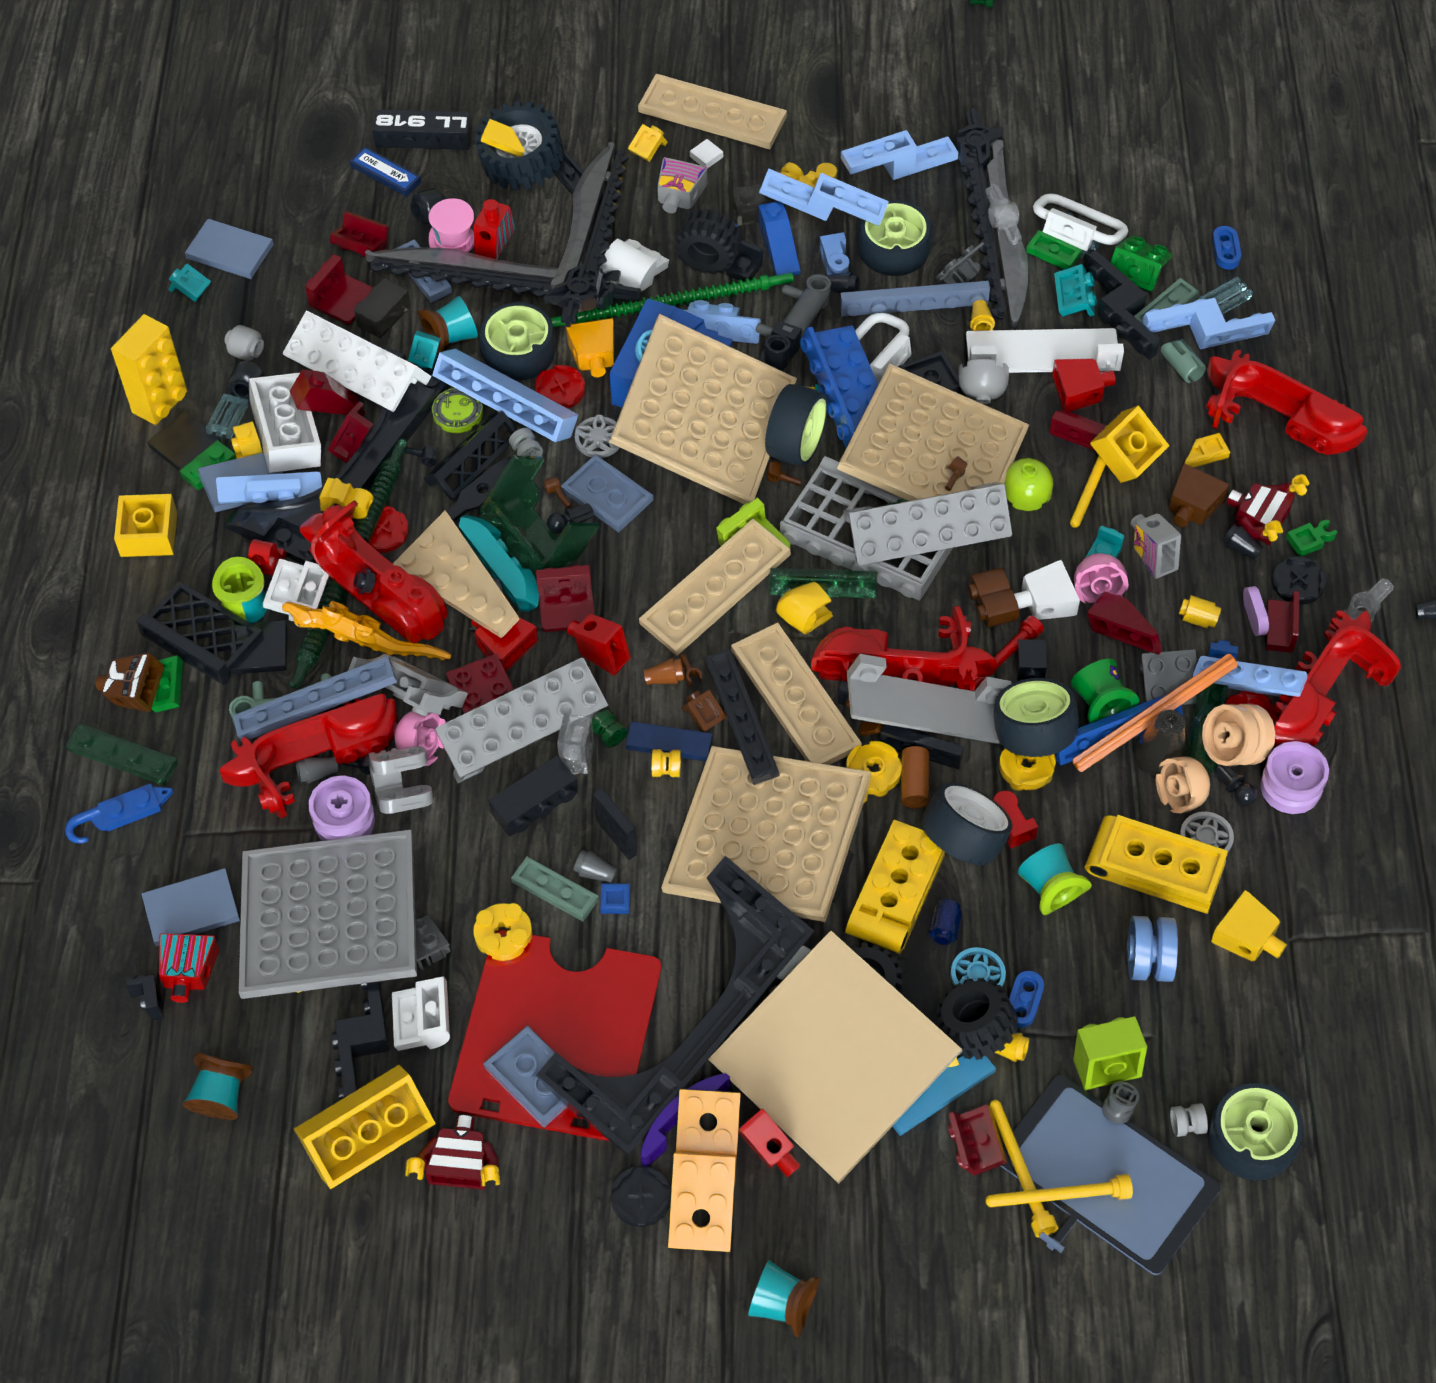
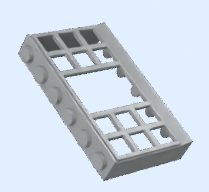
[780,456,953,601]

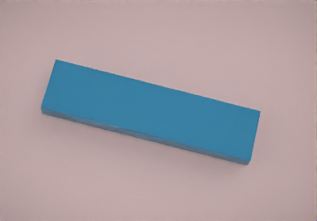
[892,1056,996,1136]

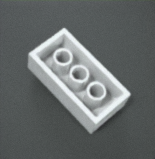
[249,373,321,473]

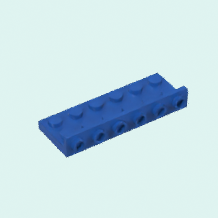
[800,325,878,448]

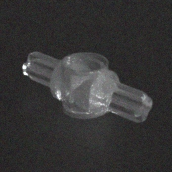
[986,184,1022,245]
[1331,578,1394,633]

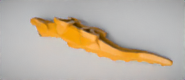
[282,601,451,660]

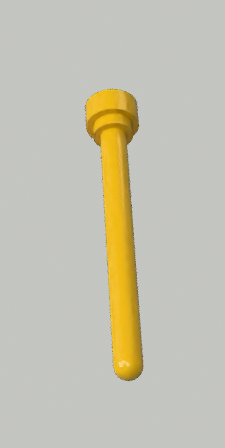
[1070,425,1108,528]
[989,1100,1058,1238]
[985,1174,1133,1207]

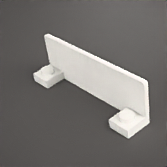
[283,310,431,412]
[966,328,1124,373]

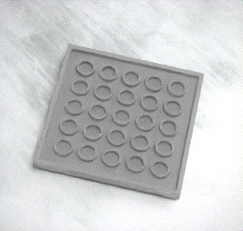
[239,830,417,999]

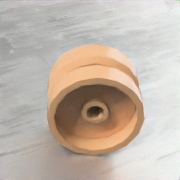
[1202,704,1275,766]

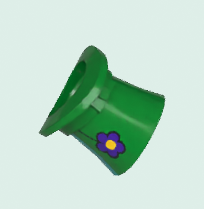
[1071,659,1140,724]

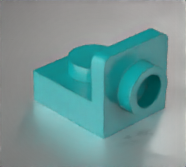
[168,264,211,302]
[408,331,441,369]
[1086,526,1125,559]

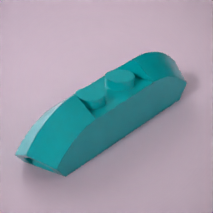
[459,515,539,612]

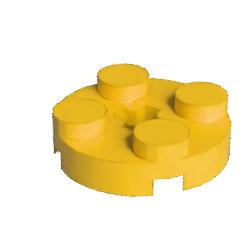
[846,741,902,797]
[999,749,1056,791]
[474,903,532,961]

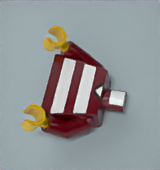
[1226,474,1309,546]
[405,1115,500,1190]

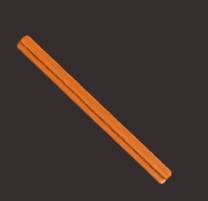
[1072,654,1238,772]

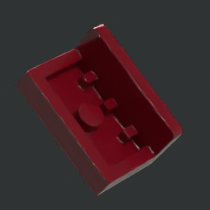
[330,211,389,257]
[948,1105,1007,1176]

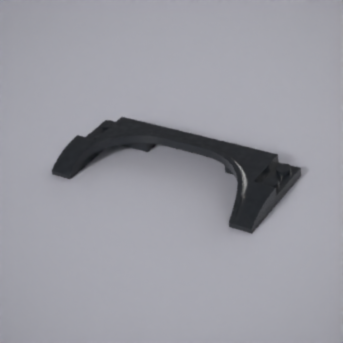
[223,345,450,565]
[536,856,814,1155]

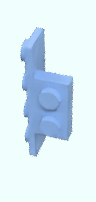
[681,300,761,344]
[216,472,322,504]
[1193,656,1307,697]

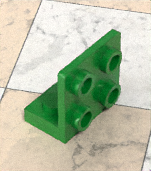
[1110,236,1173,292]

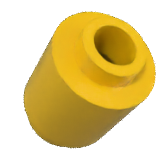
[1179,595,1221,629]

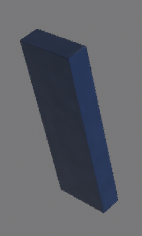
[626,721,712,761]

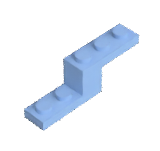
[841,130,958,180]
[759,169,889,226]
[1141,298,1275,349]

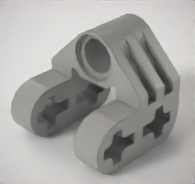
[369,746,434,814]

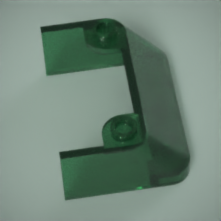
[479,455,600,580]

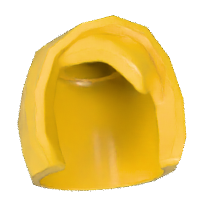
[776,582,833,634]

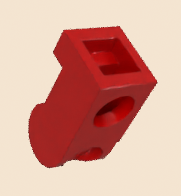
[248,539,286,576]
[994,791,1038,849]

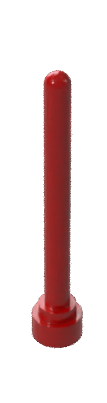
[964,615,1044,690]

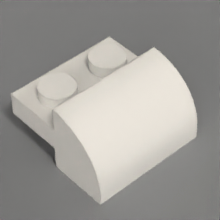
[600,239,669,291]
[263,559,329,621]
[392,977,450,1051]

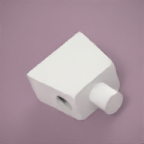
[1014,560,1080,620]

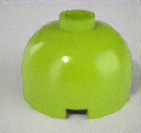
[1004,458,1054,511]

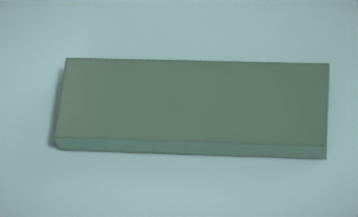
[1134,278,1199,333]
[511,856,599,922]

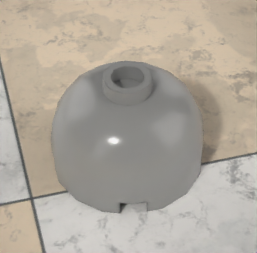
[958,359,1009,405]

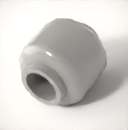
[225,325,264,361]

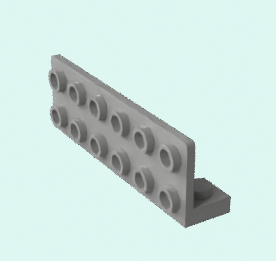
[843,482,1012,565]
[847,654,1011,744]
[435,658,608,783]

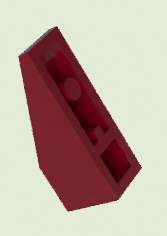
[289,369,365,417]
[1087,591,1162,655]

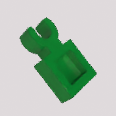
[1286,520,1337,556]

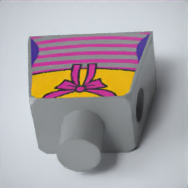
[658,157,708,213]
[1131,514,1181,579]

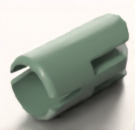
[1161,339,1206,383]

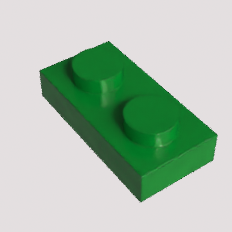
[1026,230,1082,270]
[180,440,236,491]
[151,655,183,713]

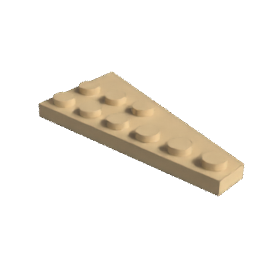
[393,510,519,638]

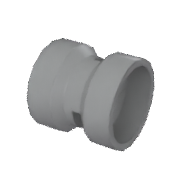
[509,428,543,464]
[1170,1103,1208,1137]

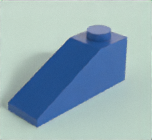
[758,201,801,275]

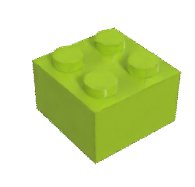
[1073,1017,1147,1090]

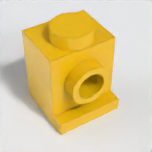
[231,421,263,459]

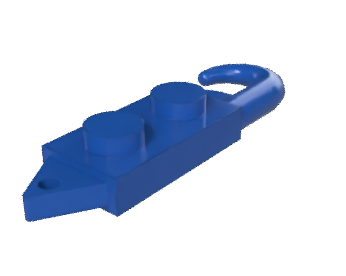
[65,783,174,844]

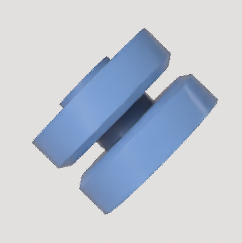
[1127,916,1178,982]

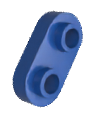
[1212,226,1241,270]
[1009,971,1044,1028]

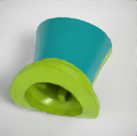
[212,557,268,623]
[1018,843,1092,915]

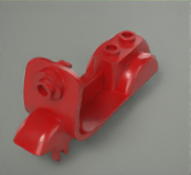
[1206,350,1367,455]
[300,500,448,644]
[811,606,997,691]
[1270,610,1401,750]
[220,694,398,819]

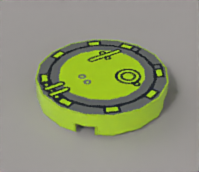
[432,388,483,433]

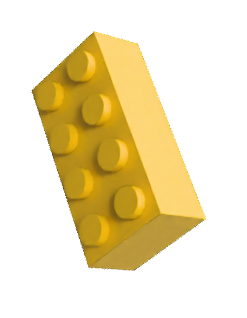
[111,314,188,425]
[294,1065,436,1189]

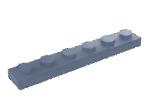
[840,281,990,317]
[233,656,397,742]

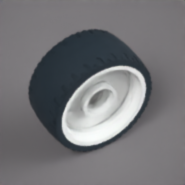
[921,783,1013,865]

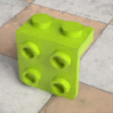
[716,498,791,549]

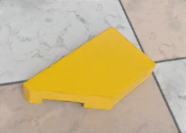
[481,119,525,157]
[1184,433,1230,468]

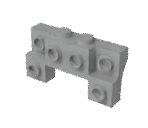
[348,654,468,716]

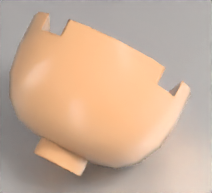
[1156,757,1210,813]

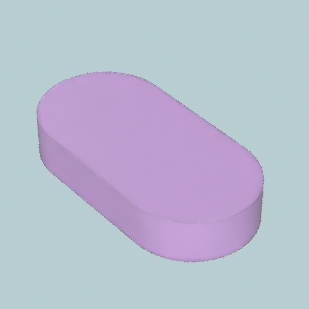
[1243,586,1269,636]

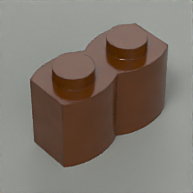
[967,567,1019,628]

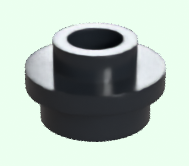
[353,567,376,595]

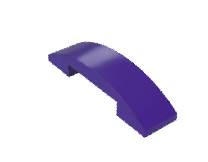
[641,1073,730,1167]

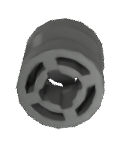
[1102,1082,1140,1124]

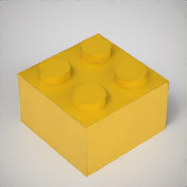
[1090,405,1169,483]
[114,494,177,557]

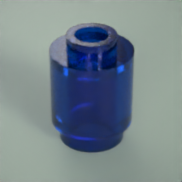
[929,900,962,945]

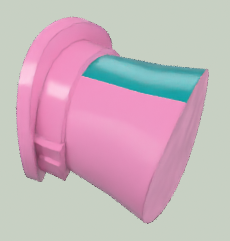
[429,198,474,252]

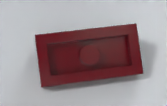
[328,401,373,463]
[1049,409,1107,451]
[1265,591,1299,653]

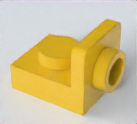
[628,124,668,162]

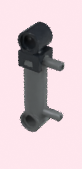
[756,274,831,370]

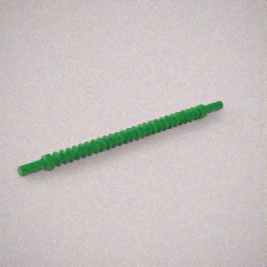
[551,272,794,327]

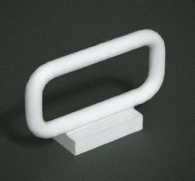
[1033,194,1128,251]
[855,313,911,385]

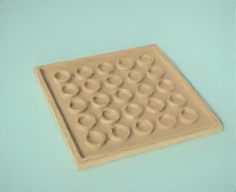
[609,314,797,504]
[837,363,1029,501]
[661,746,872,922]
[708,931,962,1184]

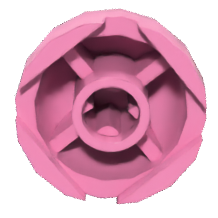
[1074,553,1129,605]
[394,711,446,766]

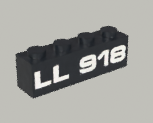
[372,110,472,150]

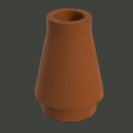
[644,658,685,685]

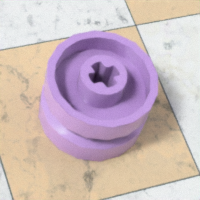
[1260,741,1329,814]
[309,776,375,841]

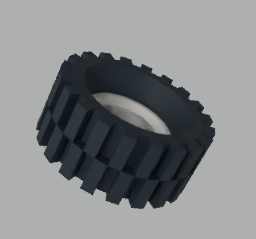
[475,101,564,190]

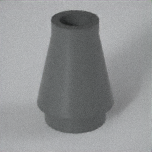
[296,757,338,784]
[573,850,618,884]

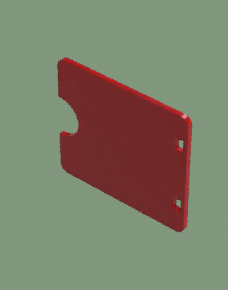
[448,930,661,1141]

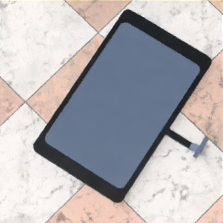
[1000,1075,1220,1275]

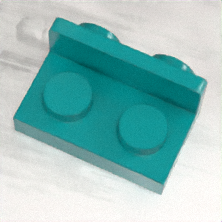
[1054,264,1097,317]

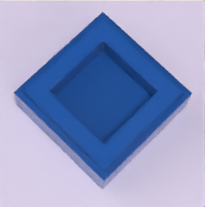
[600,884,630,914]

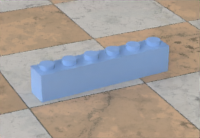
[432,349,578,442]

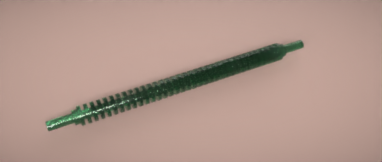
[289,439,407,689]

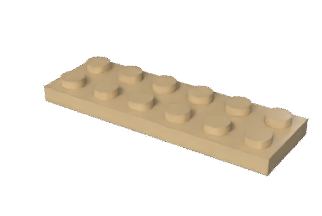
[638,74,787,149]
[639,519,791,656]
[731,623,862,765]

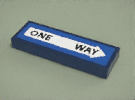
[350,147,421,197]

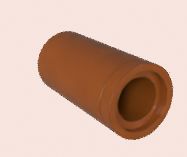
[901,746,929,809]

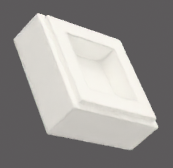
[690,139,723,169]

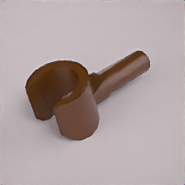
[945,456,968,491]
[767,462,802,486]
[544,477,572,508]
[679,654,702,686]

